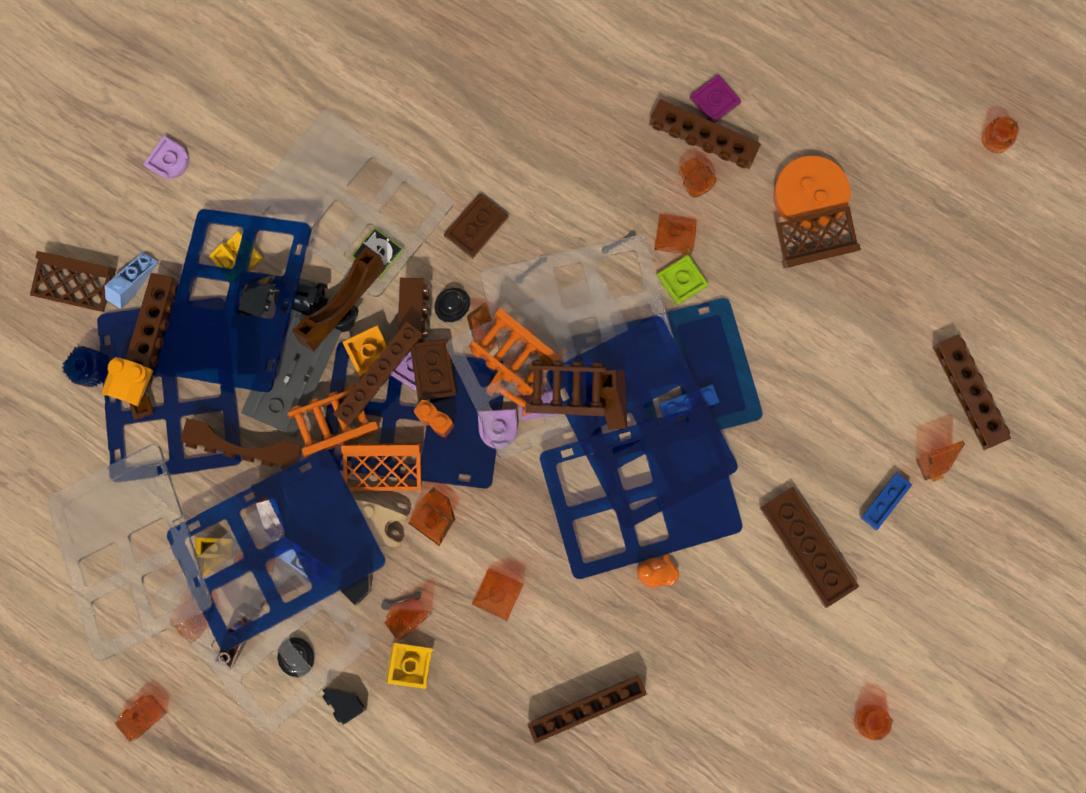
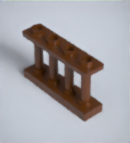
[525,360,608,416]

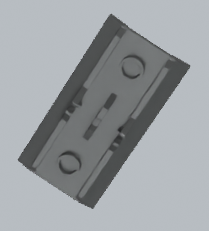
[241,308,342,436]

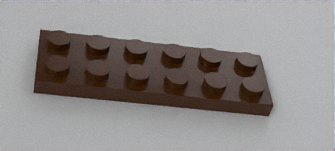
[760,487,859,608]

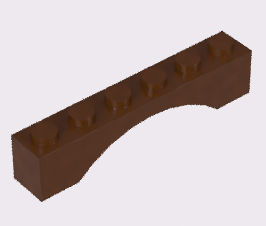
[292,247,385,352]
[180,418,303,472]

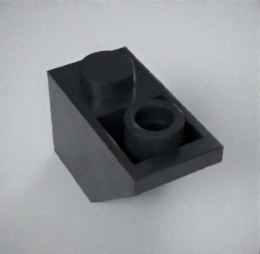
[239,275,276,317]
[338,560,371,605]
[322,687,366,725]

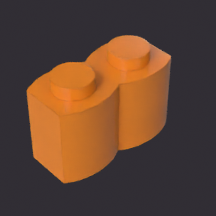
[414,400,454,437]

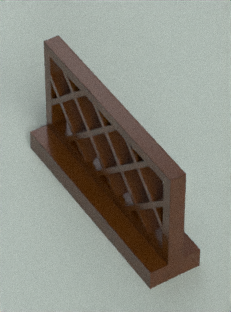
[776,206,861,268]
[30,251,117,312]

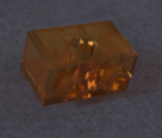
[115,695,167,742]

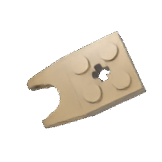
[332,496,409,548]

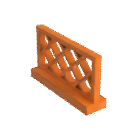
[341,443,422,491]

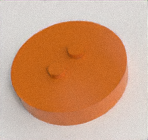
[773,156,851,231]

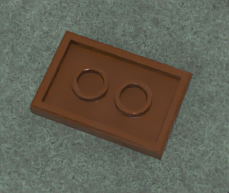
[444,193,508,259]
[410,339,456,401]

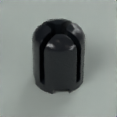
[274,276,328,316]

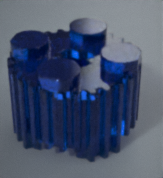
[62,346,109,388]

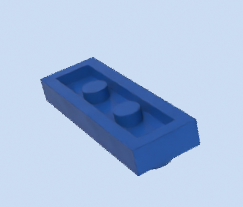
[658,384,719,422]
[860,473,912,530]

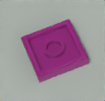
[690,74,742,123]

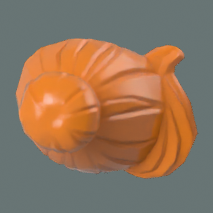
[637,554,679,588]

